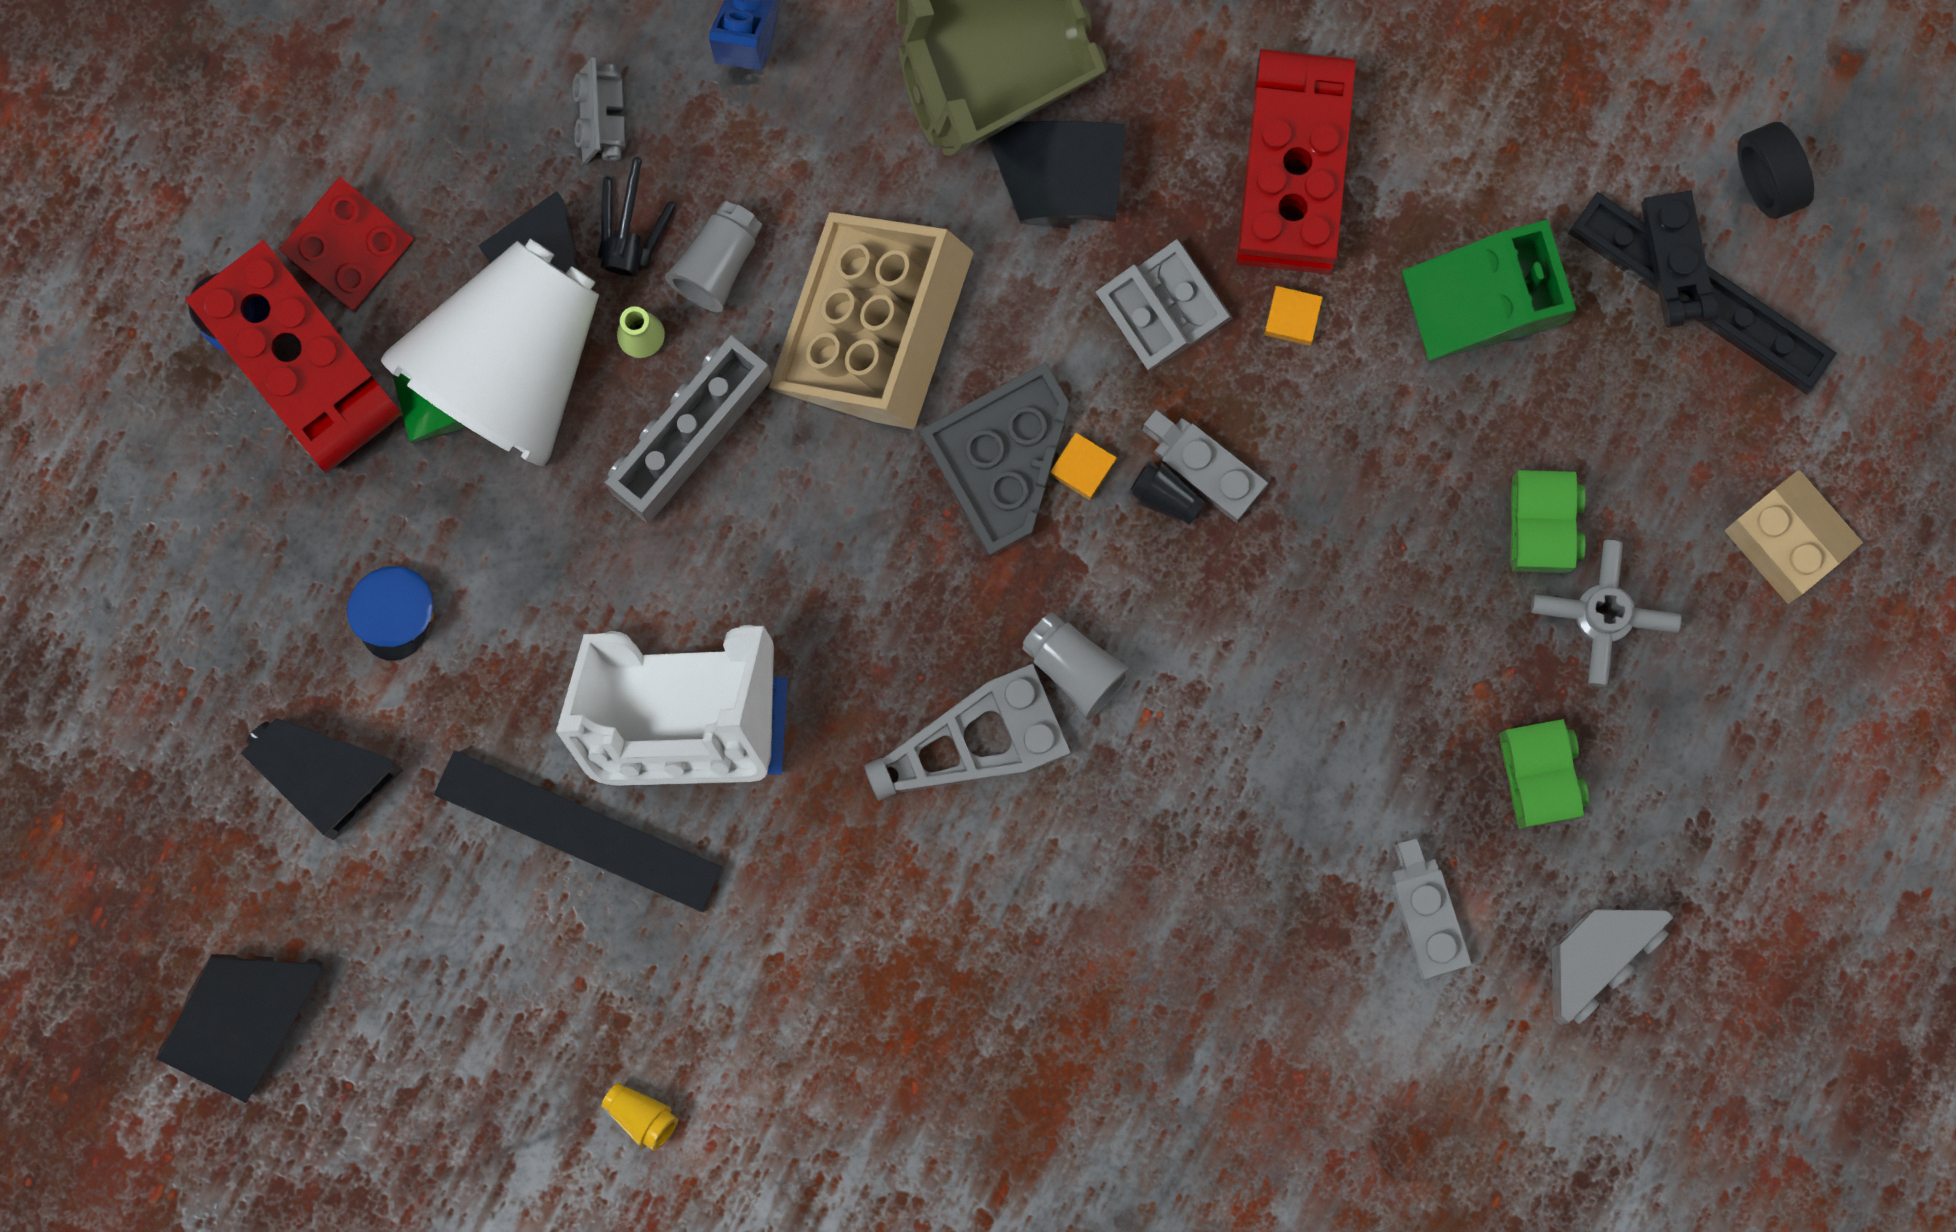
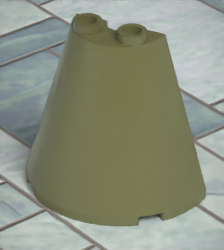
[896,0,1107,156]

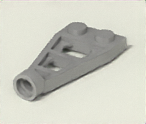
[863,664,1071,801]

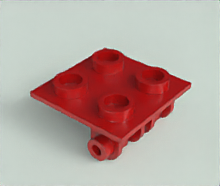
[278,176,414,312]

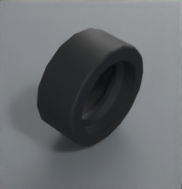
[1737,122,1815,219]

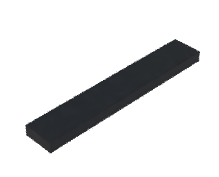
[1568,191,1837,395]
[434,750,723,913]

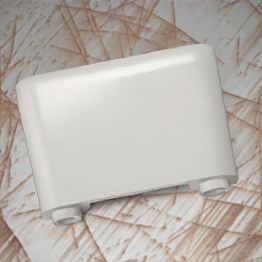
[556,625,774,786]

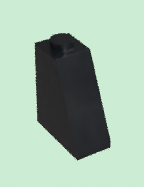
[478,191,580,273]
[241,718,403,840]

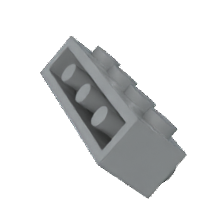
[605,335,772,524]

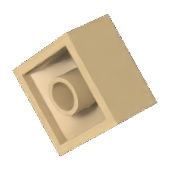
[1724,469,1863,604]

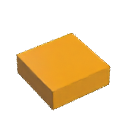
[1264,286,1323,346]
[1050,433,1117,501]

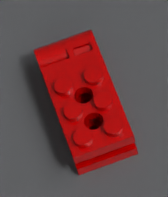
[1236,49,1356,275]
[185,240,403,474]

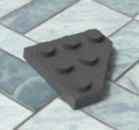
[919,362,1069,559]

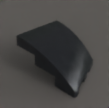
[987,121,1126,228]
[156,954,323,1103]

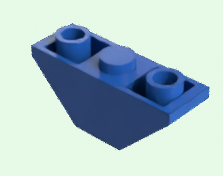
[709,0,780,71]

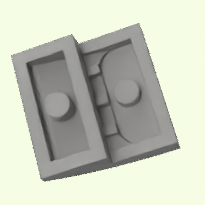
[1096,239,1233,371]

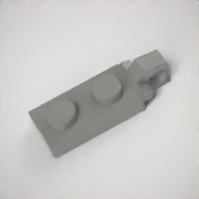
[1142,410,1268,523]
[1392,838,1472,980]

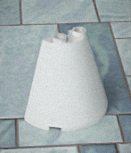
[381,239,599,466]

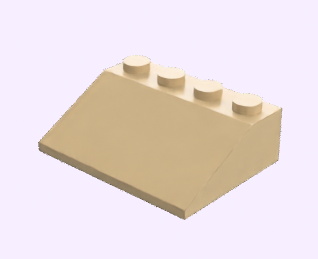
[769,212,974,430]

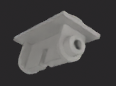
[573,58,626,164]

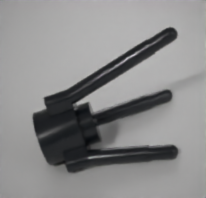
[597,157,676,277]

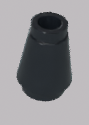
[1129,461,1204,525]

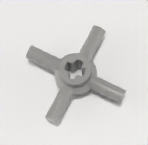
[1531,540,1681,687]

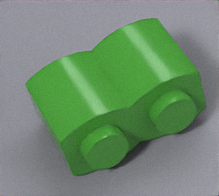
[1511,470,1585,573]
[1499,719,1589,830]

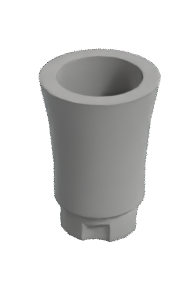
[665,201,762,312]
[1022,612,1133,720]

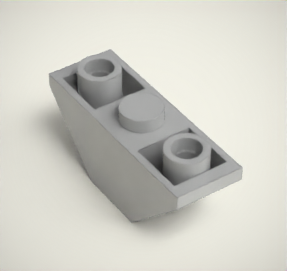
[1552,910,1673,1025]

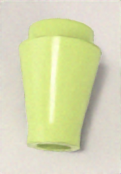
[617,307,665,358]

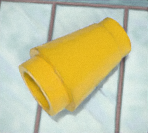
[601,1082,678,1151]

